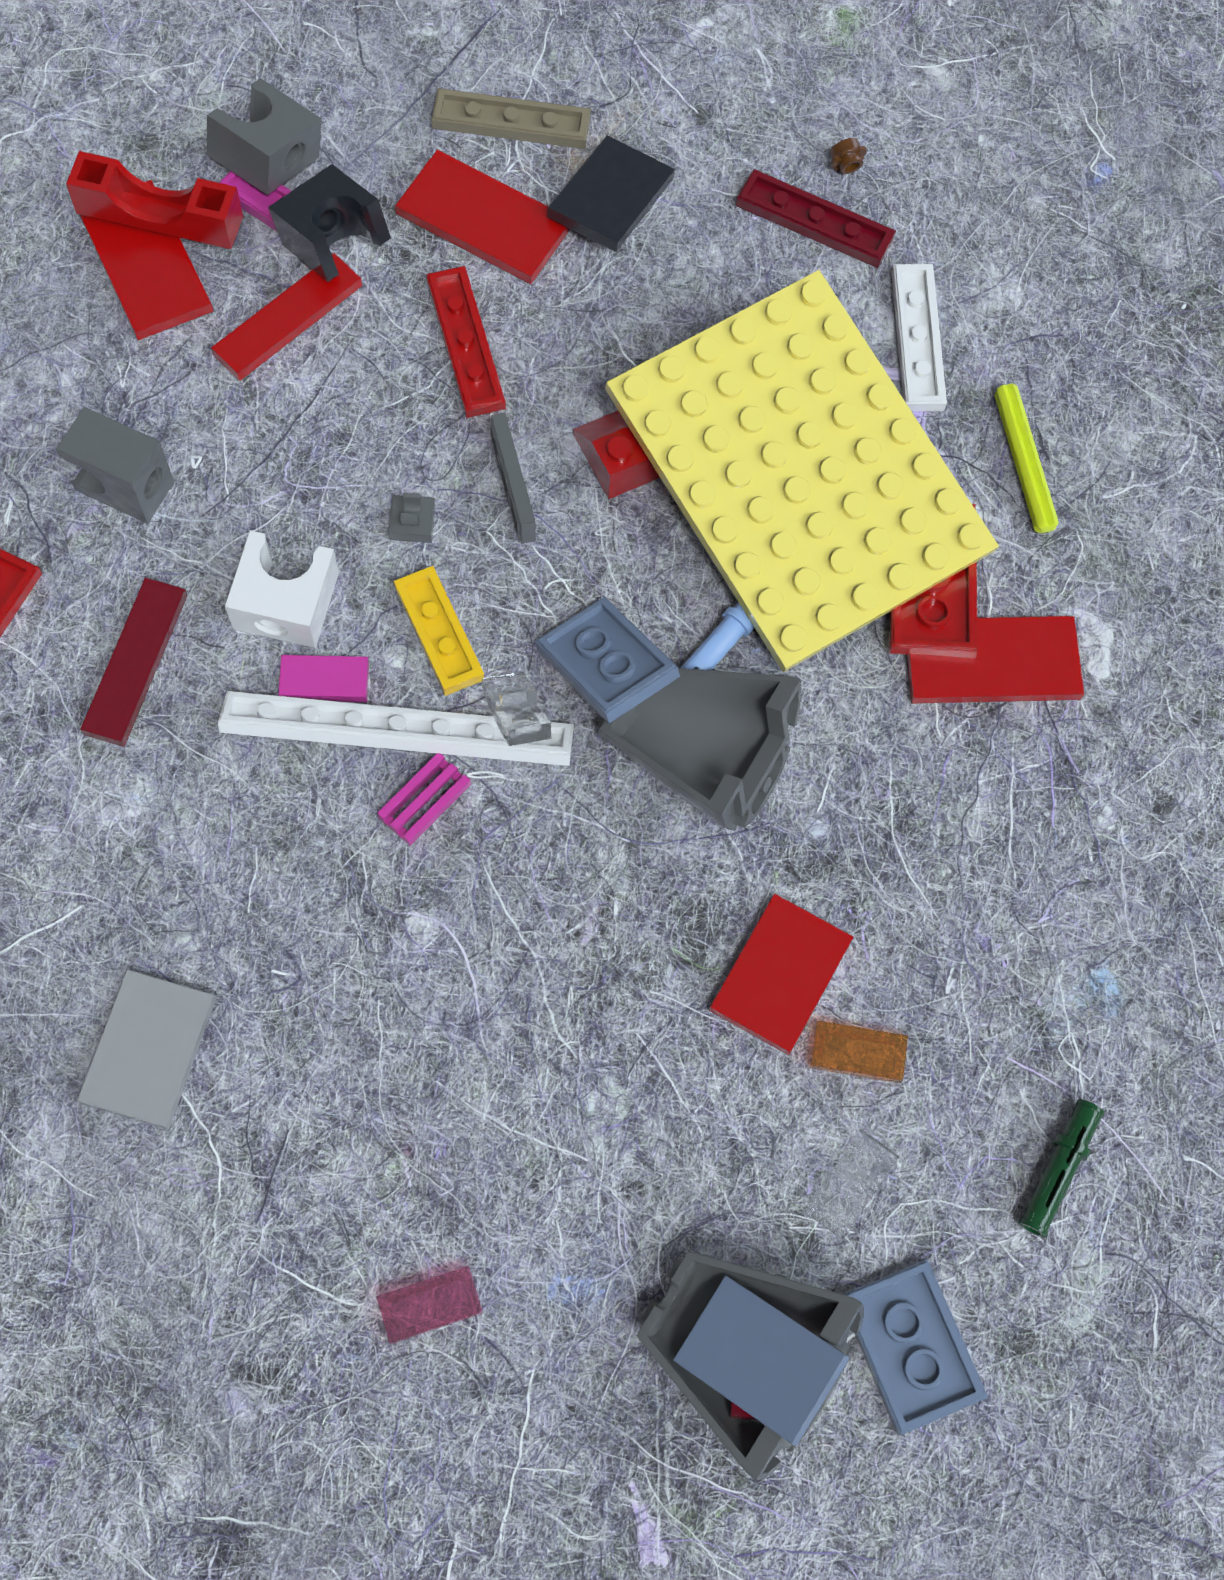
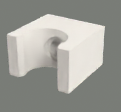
[225,530,339,648]

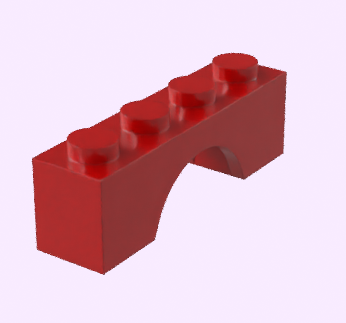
[66,151,243,250]

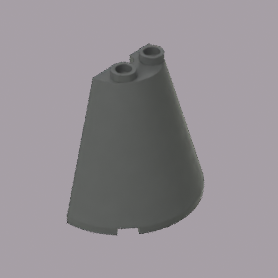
[598,668,801,831]
[636,1251,864,1480]

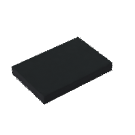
[547,135,675,252]

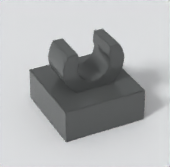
[389,493,436,543]

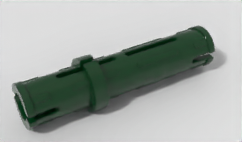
[1018,1099,1105,1238]

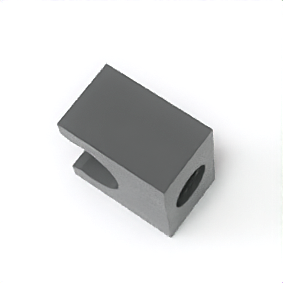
[207,78,322,195]
[56,407,175,524]

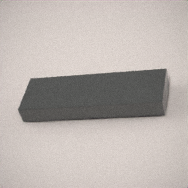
[489,412,536,544]

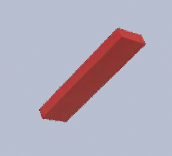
[211,253,362,381]
[426,266,506,418]

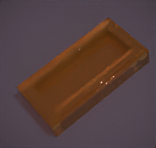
[810,1021,908,1083]

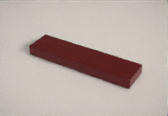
[736,169,896,268]
[80,577,188,747]

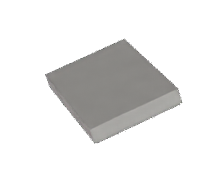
[77,970,217,1130]

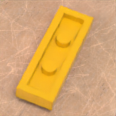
[394,565,485,696]

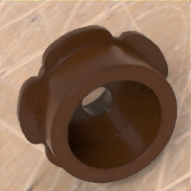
[829,138,867,174]

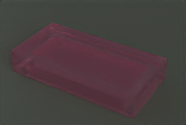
[376,1265,483,1345]

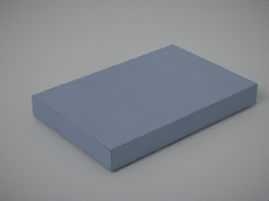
[535,596,680,723]
[843,1259,989,1436]
[673,1276,850,1446]

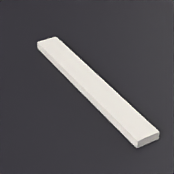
[218,691,574,766]

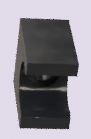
[268,164,391,282]

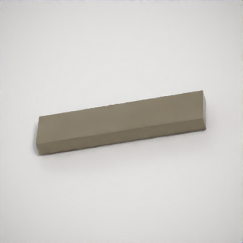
[431,88,591,149]

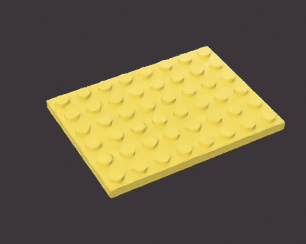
[605,270,999,673]

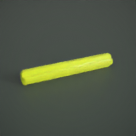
[995,383,1059,534]

